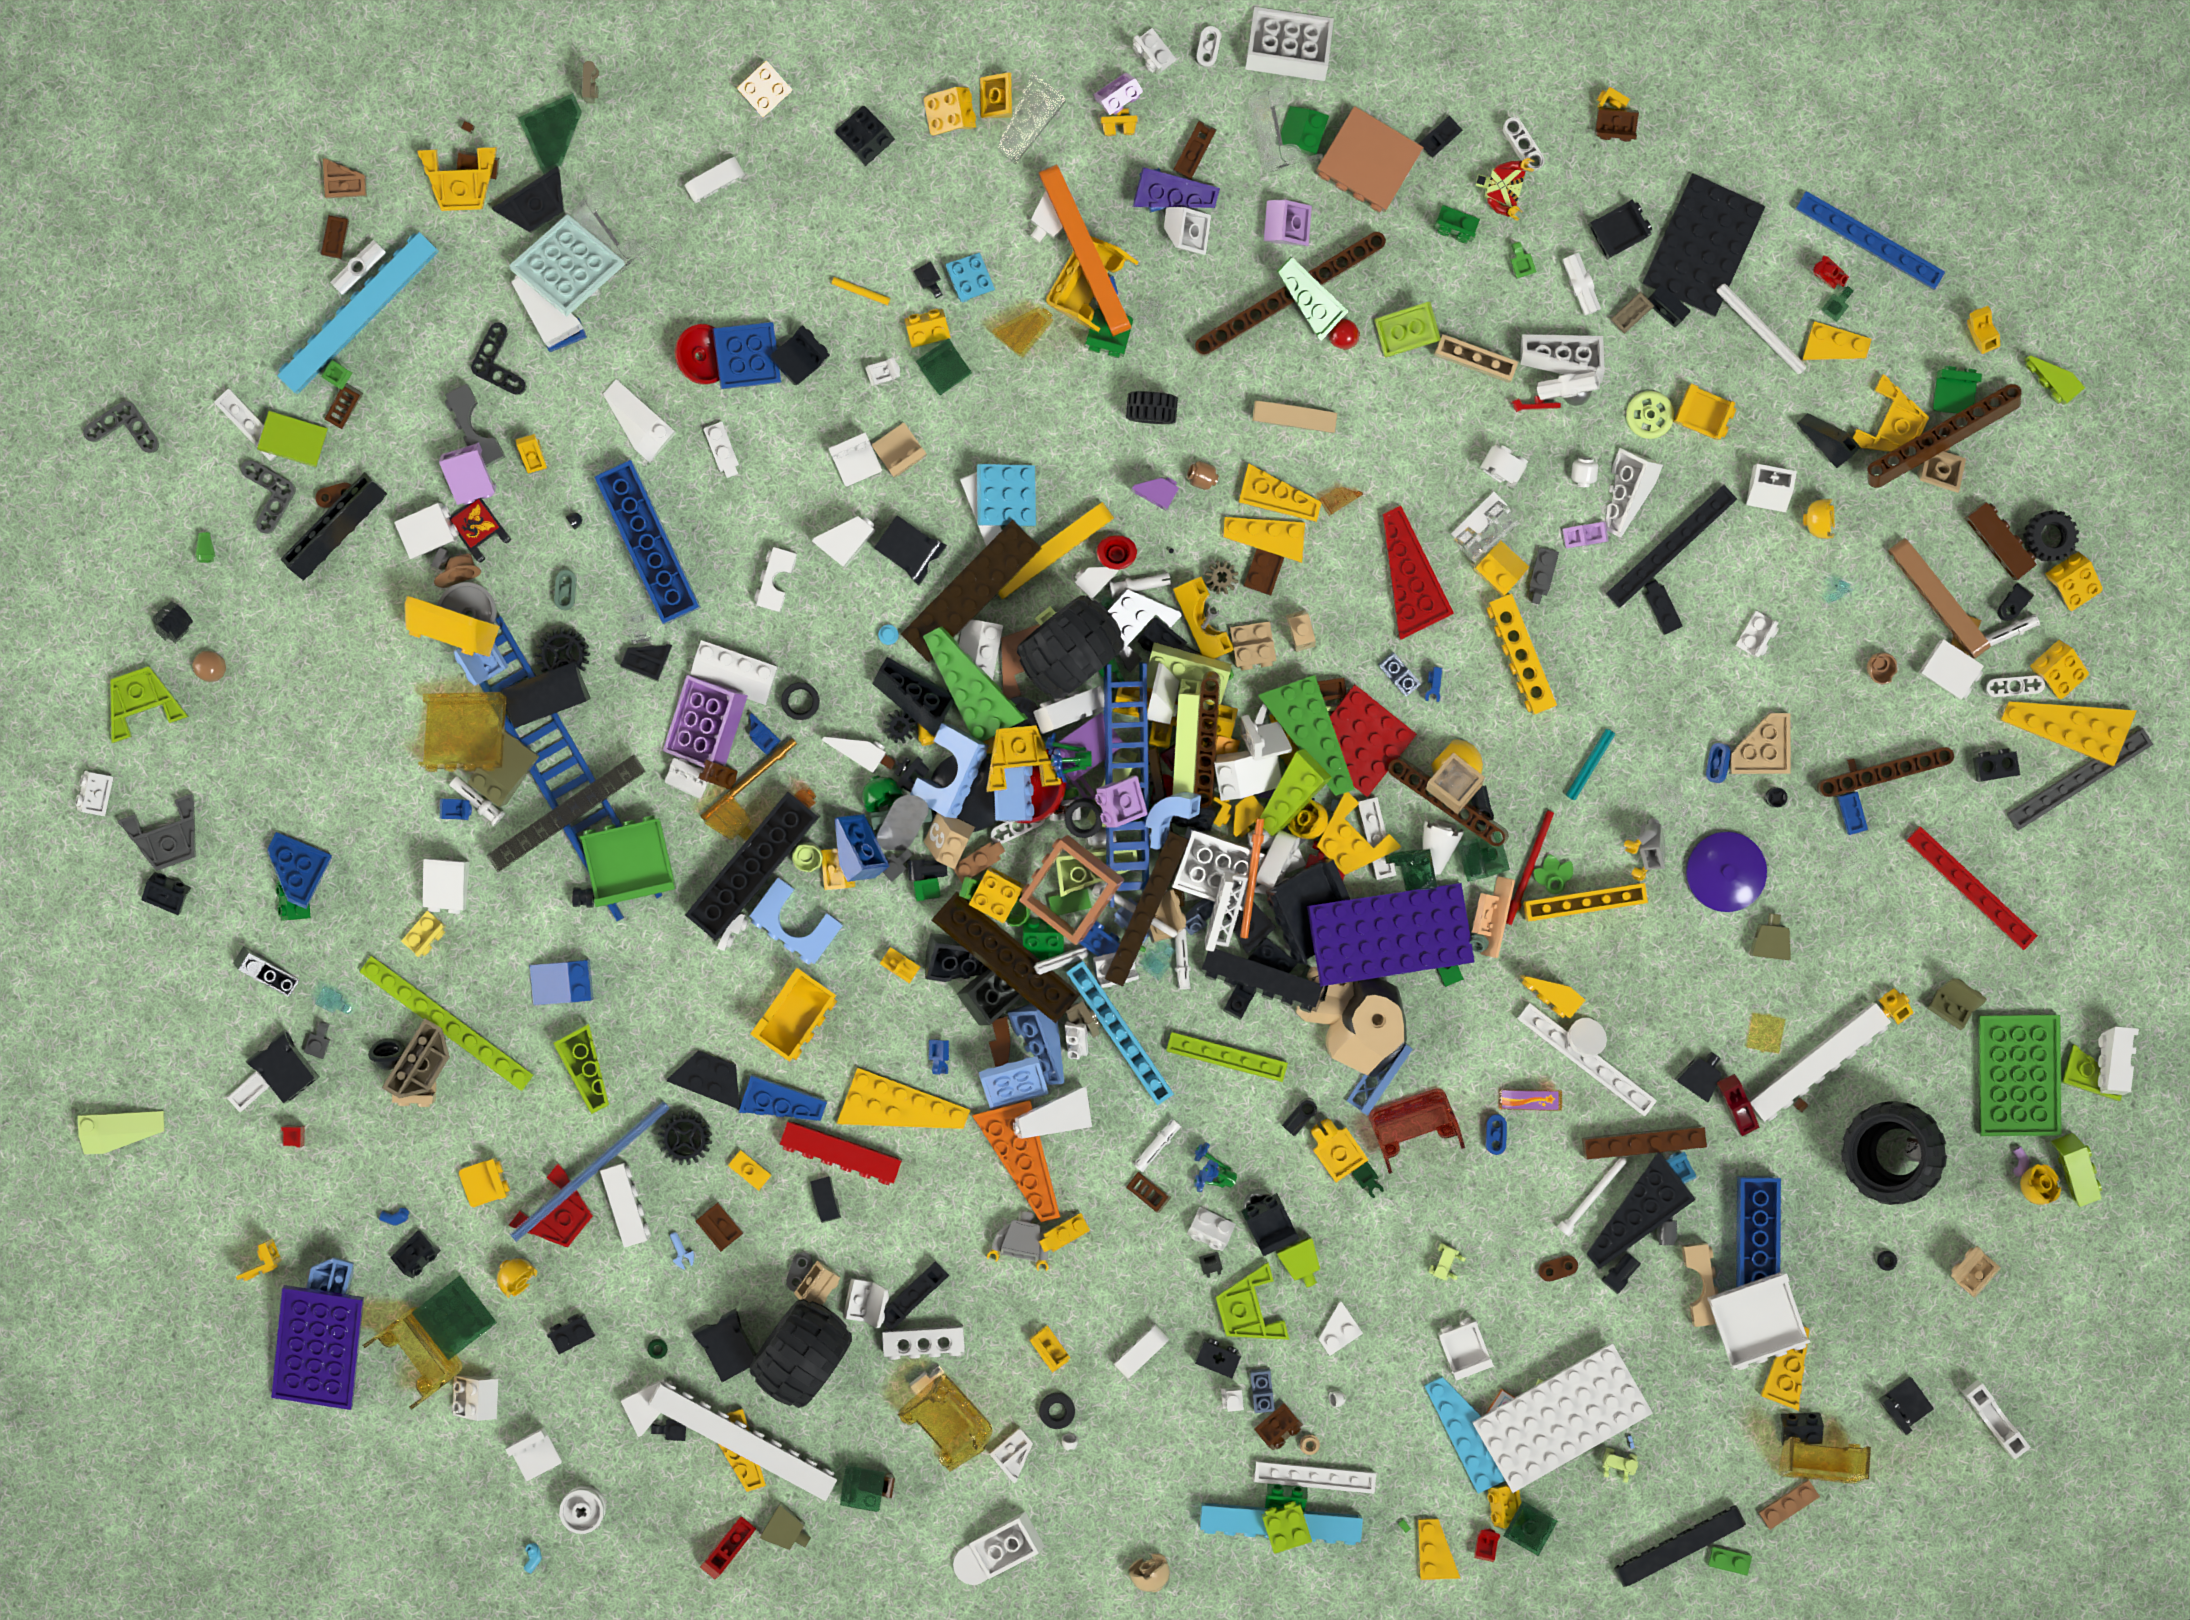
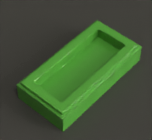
[1048,888,1092,916]

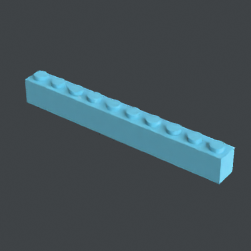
[277,232,439,394]

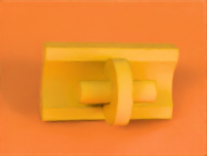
[1101,108,1138,136]
[879,947,921,984]

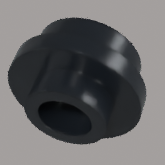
[1877,1251,1897,1271]

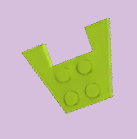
[110,666,189,743]
[1216,1262,1290,1340]

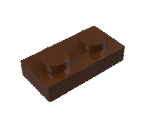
[457,150,500,180]

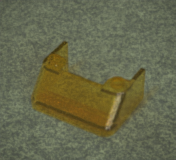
[363,1307,462,1410]
[1778,1437,1871,1484]

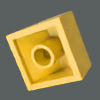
[1473,540,1529,596]

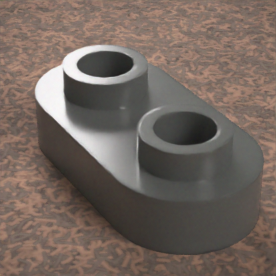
[786,1252,813,1292]

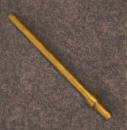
[700,738,797,821]

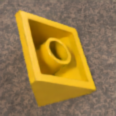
[980,72,1012,118]

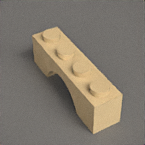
[1682,1242,1718,1327]

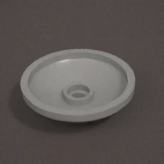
[437,582,497,624]

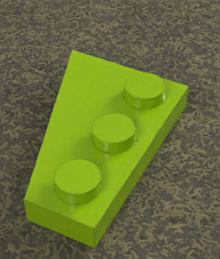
[2061,1044,2122,1102]

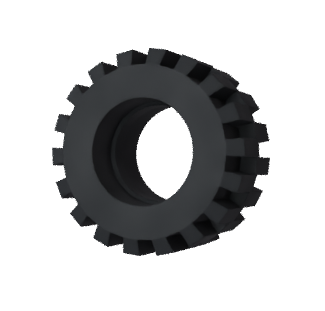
[1126,391,1178,424]
[2023,510,2079,562]

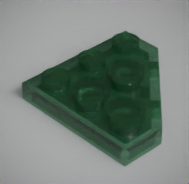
[518,93,582,174]

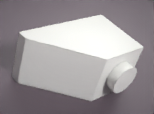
[1075,567,1119,599]

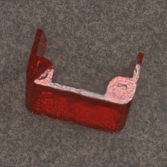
[1369,1088,1465,1174]

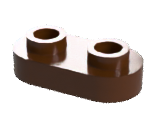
[315,482,352,508]
[1538,1255,1578,1282]

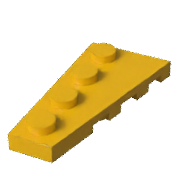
[1223,517,1305,563]
[1761,1326,1809,1411]
[718,1408,766,1492]

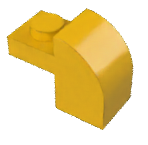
[1967,306,2000,354]

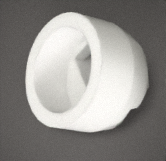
[1329,1391,1346,1408]
[1062,1433,1078,1451]

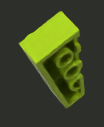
[1260,749,1332,836]
[553,1024,609,1114]

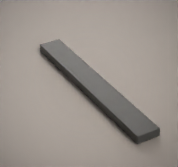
[2007,728,2154,831]

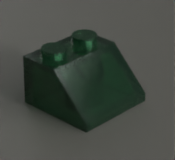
[1458,831,1510,882]
[1503,1501,1558,1556]

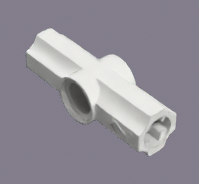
[330,240,386,295]
[1562,253,1601,316]
[1537,372,1601,400]

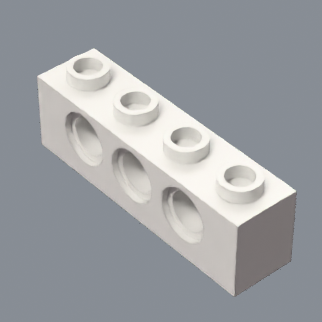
[882,1325,965,1360]

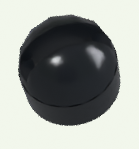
[566,512,583,530]

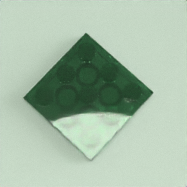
[412,1275,497,1361]

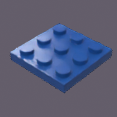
[712,322,781,389]

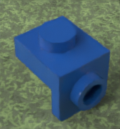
[439,798,472,820]

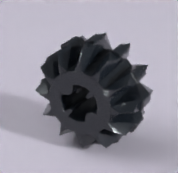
[883,710,917,744]

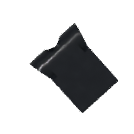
[874,515,948,586]
[246,1029,320,1104]
[691,1308,757,1382]

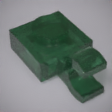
[1821,286,1854,322]

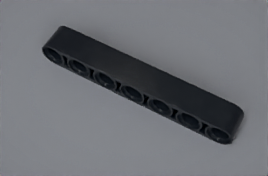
[1614,1505,1746,1587]

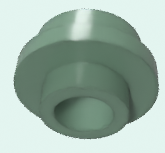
[1470,933,1489,952]

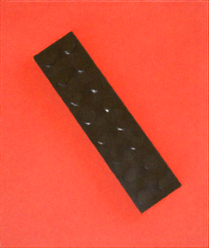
[901,520,1042,663]
[931,891,1081,1024]

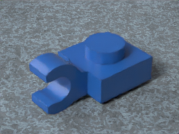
[1425,667,1442,702]
[929,1039,949,1075]

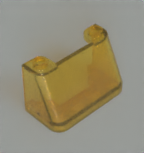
[898,1374,993,1472]

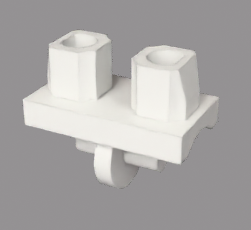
[1065,1022,1089,1060]

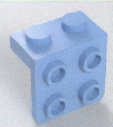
[454,643,509,686]

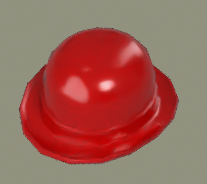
[1096,535,1137,570]

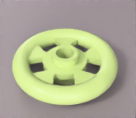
[1626,391,1674,439]

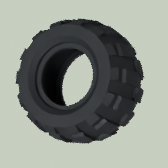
[1017,595,1125,699]
[1841,1101,1947,1205]
[750,1299,852,1408]

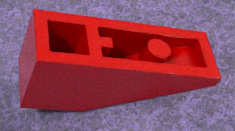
[700,1516,756,1580]

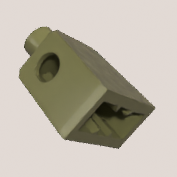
[1750,913,1791,960]
[760,1502,811,1550]

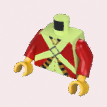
[1475,158,1535,221]

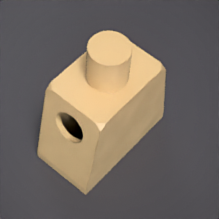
[1286,610,1316,652]

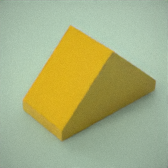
[1148,721,1172,748]

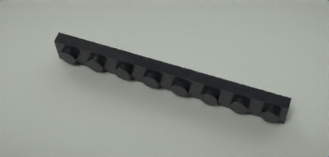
[1605,485,1737,609]

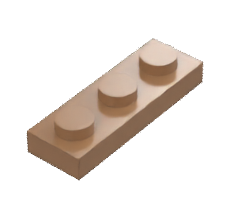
[1758,1479,1820,1530]

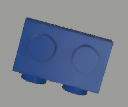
[1080,921,1121,957]

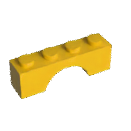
[1173,576,1234,659]

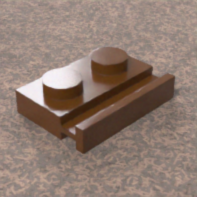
[1244,548,1284,596]
[695,1202,744,1252]

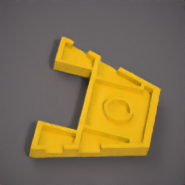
[417,147,497,211]
[1852,374,1929,452]
[987,726,1062,792]
[1317,792,1402,875]

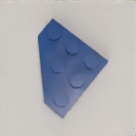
[267,832,332,909]

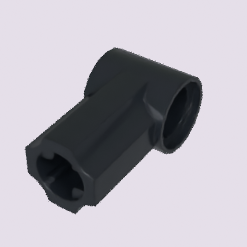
[1471,785,1494,826]
[907,859,948,881]
[1282,1098,1317,1136]
[1601,1252,1641,1294]

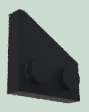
[620,644,672,682]

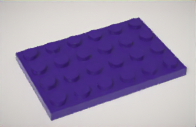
[271,1285,364,1410]

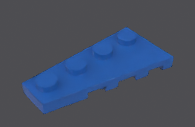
[738,1074,828,1121]

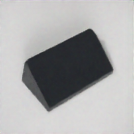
[1648,285,1690,328]

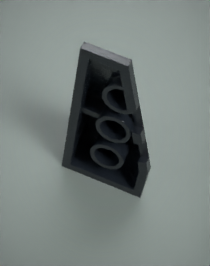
[925,933,989,982]

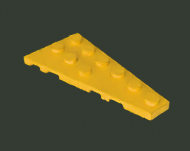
[2000,701,2137,767]
[837,1068,971,1129]

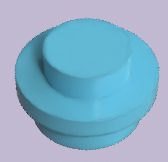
[878,625,899,645]

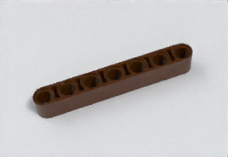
[1194,671,1221,808]
[1817,747,1954,797]
[1388,758,1509,846]

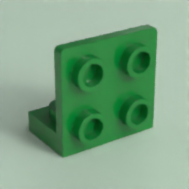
[1434,205,1480,244]

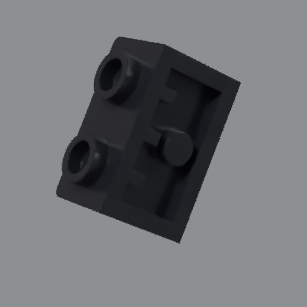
[1138,617,1188,652]
[141,872,191,916]
[390,1230,441,1278]
[547,1314,595,1355]

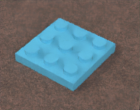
[977,464,1036,526]

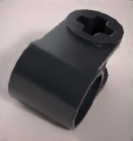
[1997,582,2034,621]

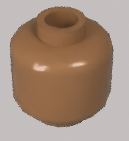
[1187,461,1219,490]

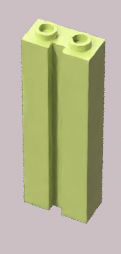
[1173,679,1202,795]

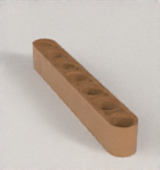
[1888,538,1991,659]

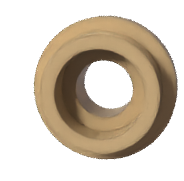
[1300,1434,1320,1455]

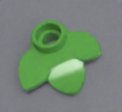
[1534,854,1573,894]

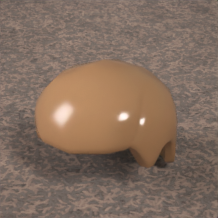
[192,651,226,682]
[1867,652,1897,685]

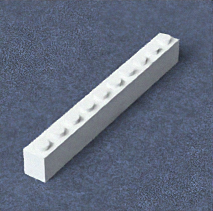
[648,1382,837,1501]

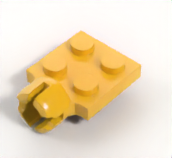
[1311,1119,1369,1183]

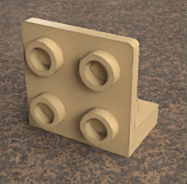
[872,423,927,478]
[1148,889,1186,943]

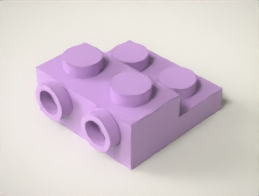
[1093,72,1143,114]
[1095,776,1148,827]

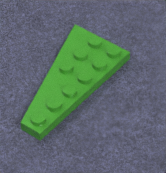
[923,627,1028,742]
[1258,675,1355,796]

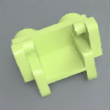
[1429,1243,1466,1281]
[1602,1447,1638,1483]

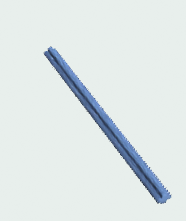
[510,1102,670,1242]

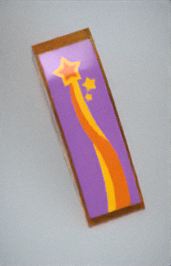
[1499,1089,1562,1111]

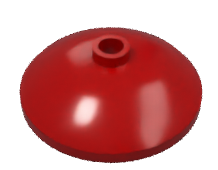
[675,324,719,385]

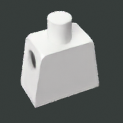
[1030,192,1064,243]

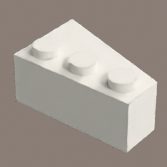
[1033,686,1104,734]
[2098,1027,2139,1095]

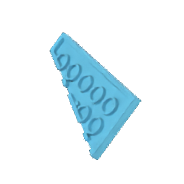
[1424,1376,1506,1494]

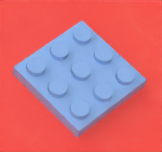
[979,1056,1049,1110]

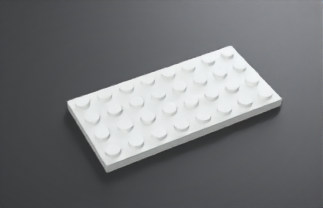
[1472,1343,1653,1493]

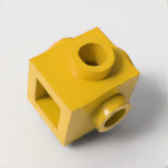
[1878,988,1914,1025]

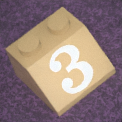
[924,812,975,869]

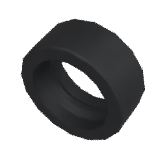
[781,682,820,720]
[1064,798,1103,838]

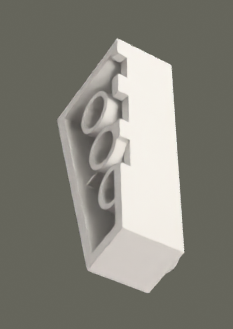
[1520,334,1605,383]

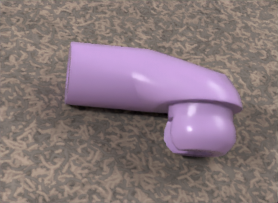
[2013,1146,2030,1177]

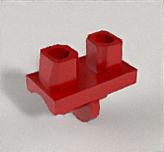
[1813,255,1849,289]

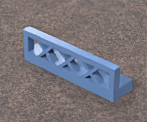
[1346,1044,1413,1116]

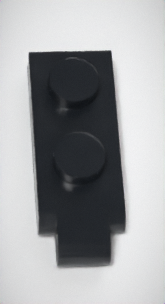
[1645,579,1683,635]

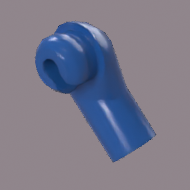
[379,1207,409,1226]

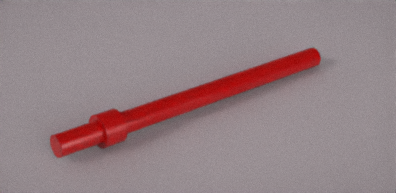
[1506,810,1554,926]

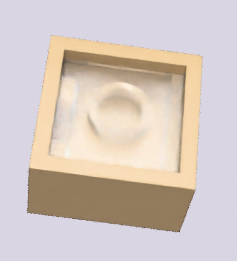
[1426,753,1485,814]

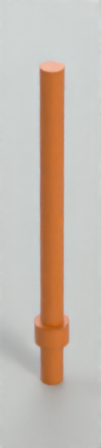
[1240,818,1265,938]

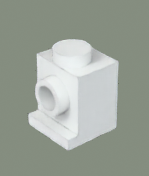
[1221,1387,1244,1412]

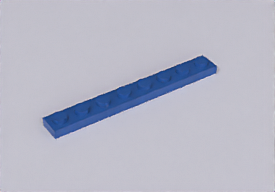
[1795,191,1945,290]

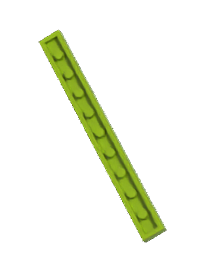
[359,956,534,1091]

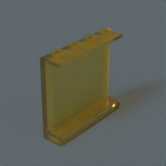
[418,692,507,772]

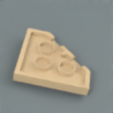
[1729,713,1791,774]

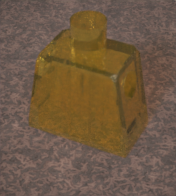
[703,791,753,841]

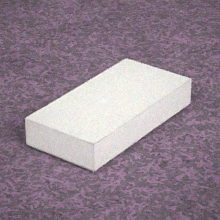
[227,1071,270,1112]

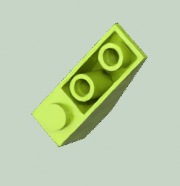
[2024,355,2085,405]

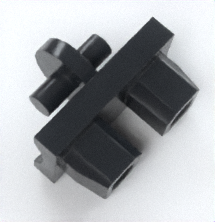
[894,757,929,792]

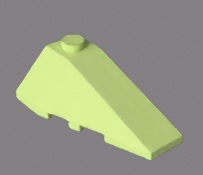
[78,1111,165,1154]

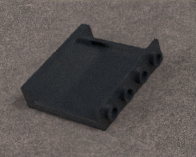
[1265,858,1351,965]

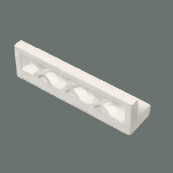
[1205,871,1248,951]

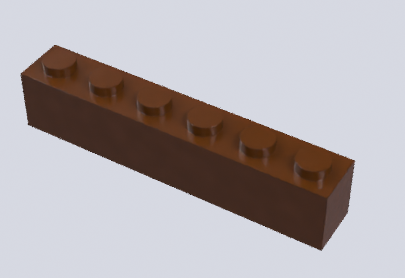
[1582,1125,1707,1160]

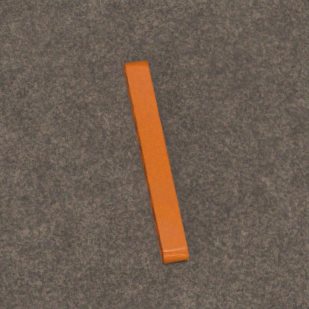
[1038,164,1132,337]

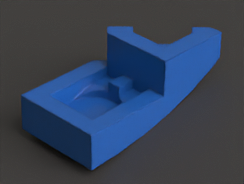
[750,713,781,755]

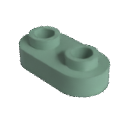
[554,570,577,611]

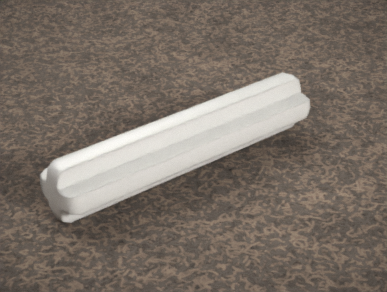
[1034,947,1089,974]

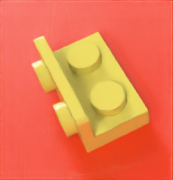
[401,911,446,957]

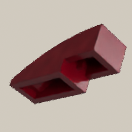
[1717,1074,1760,1136]

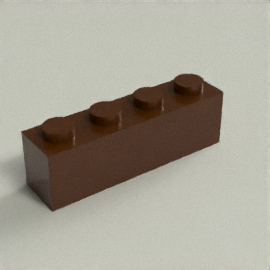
[1964,502,2037,581]

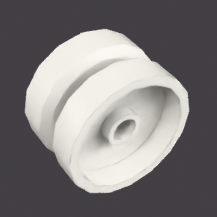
[559,1485,606,1534]

